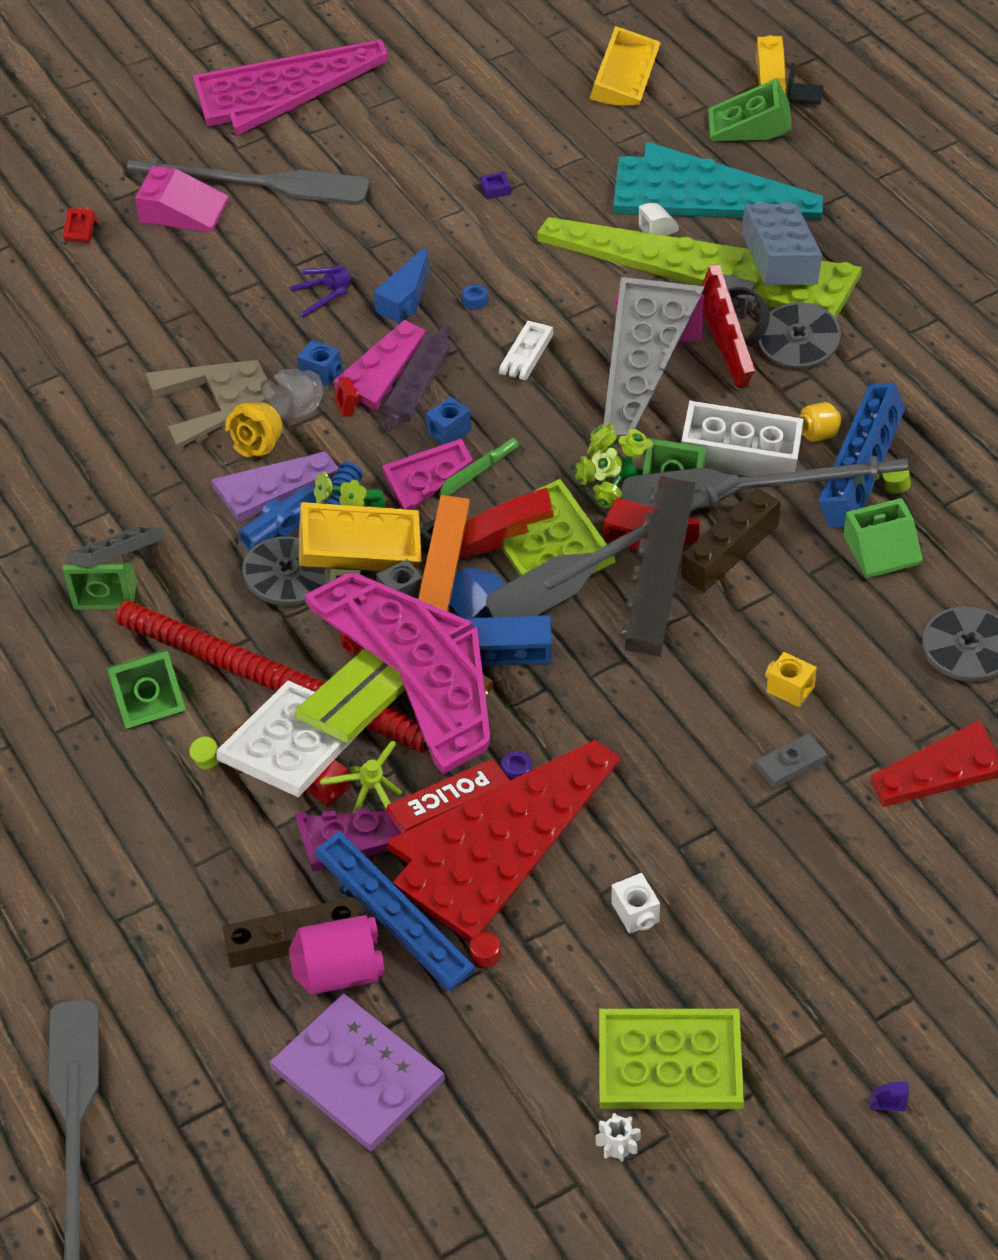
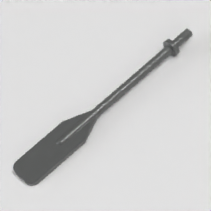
[127,158,369,205]
[622,456,909,511]
[486,474,740,618]
[48,1000,99,1260]

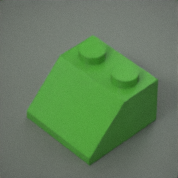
[63,562,137,610]
[106,649,186,729]

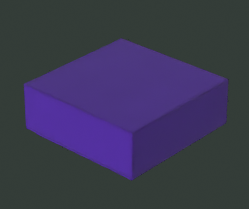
[480,172,511,199]

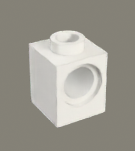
[612,873,660,934]

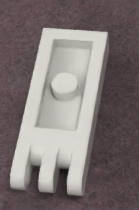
[499,321,553,381]

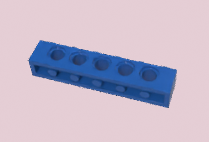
[818,383,905,527]

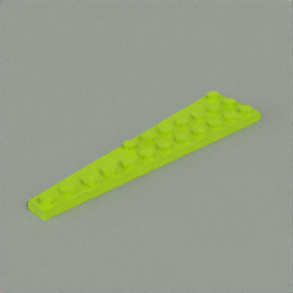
[537,217,862,318]

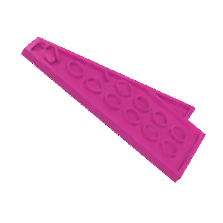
[193,39,388,136]

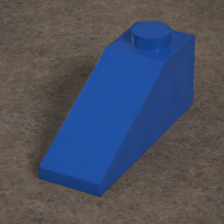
[373,248,429,324]

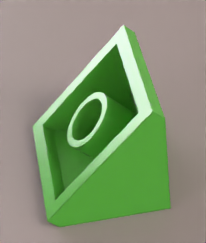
[642,438,706,475]

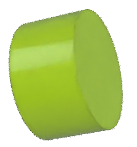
[883,470,911,494]
[189,737,219,769]

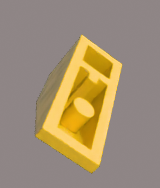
[756,35,786,94]

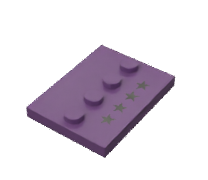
[270,993,445,1152]

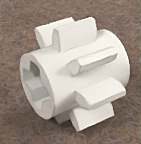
[596,1113,641,1162]

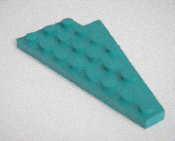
[613,142,823,221]

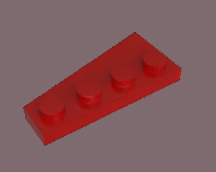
[701,264,755,388]
[871,720,998,807]

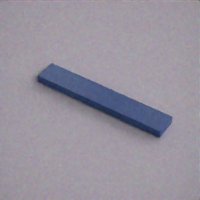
[315,831,475,993]

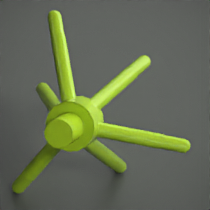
[320,741,402,813]

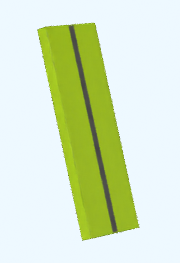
[295,648,405,743]

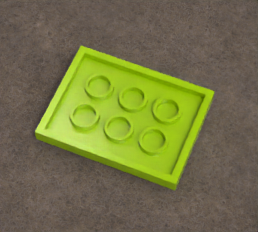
[501,479,615,576]
[599,1009,744,1109]

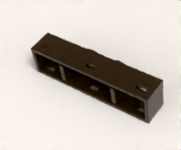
[222,897,359,968]

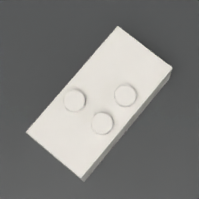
[681,401,803,477]

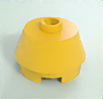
[225,402,283,457]

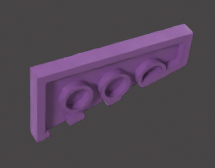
[211,451,338,522]

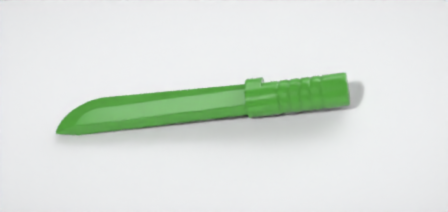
[440,438,519,496]

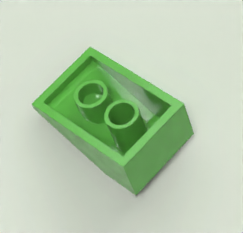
[708,78,792,141]

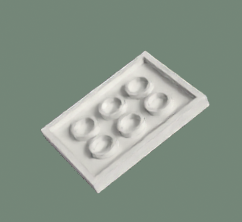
[217,681,361,797]

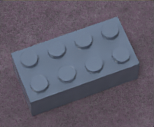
[741,202,822,285]

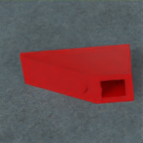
[604,498,700,550]

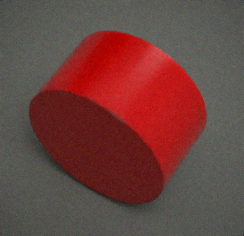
[470,932,501,967]

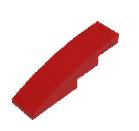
[459,487,554,560]

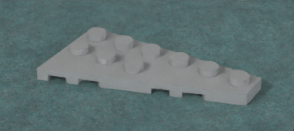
[604,277,704,439]

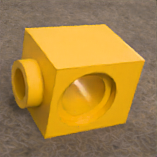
[765,652,817,707]

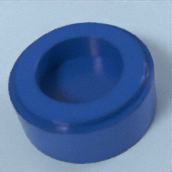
[462,284,489,310]

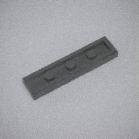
[66,525,164,567]

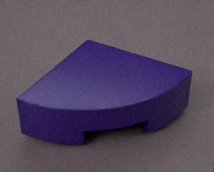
[869,1082,909,1111]

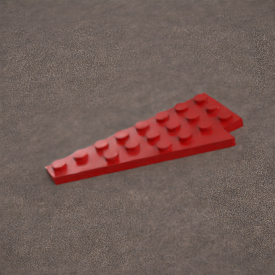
[386,740,621,942]

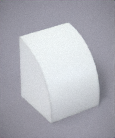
[639,203,679,236]

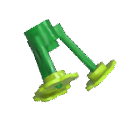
[314,471,385,508]

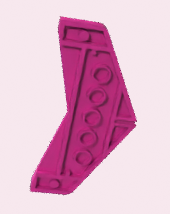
[305,573,490,774]

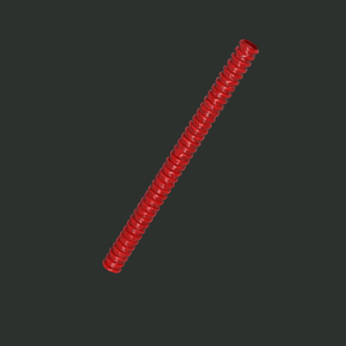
[116,600,428,753]

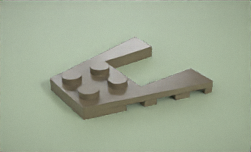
[145,360,276,452]

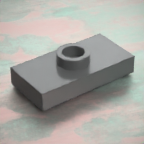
[756,733,827,789]

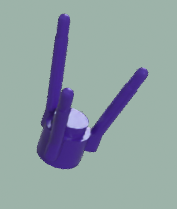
[289,265,351,317]

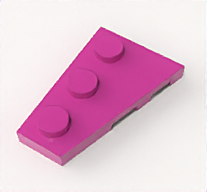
[382,439,473,510]

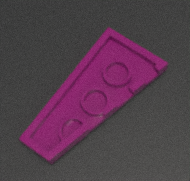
[295,808,401,872]

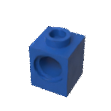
[297,340,343,387]
[426,397,471,445]

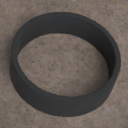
[707,287,770,348]

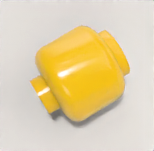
[798,402,841,442]

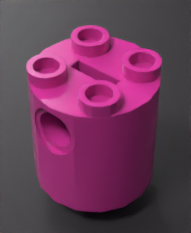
[289,915,385,995]

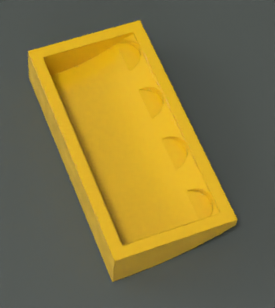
[589,26,661,106]
[299,502,422,571]

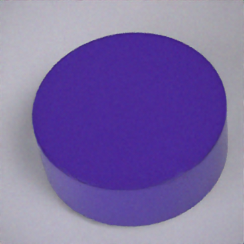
[500,751,532,781]

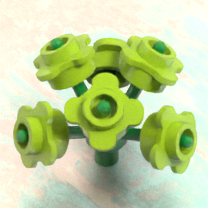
[573,423,653,508]

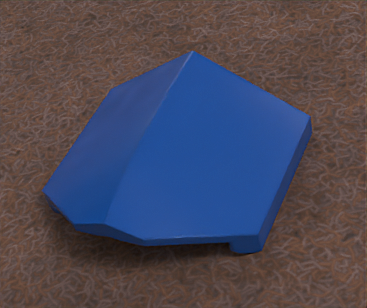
[449,568,505,619]

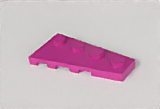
[334,320,426,411]

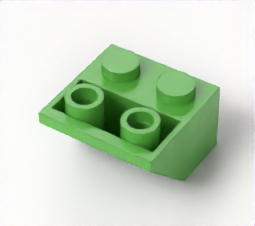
[843,498,923,578]

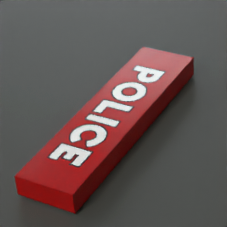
[386,759,510,833]

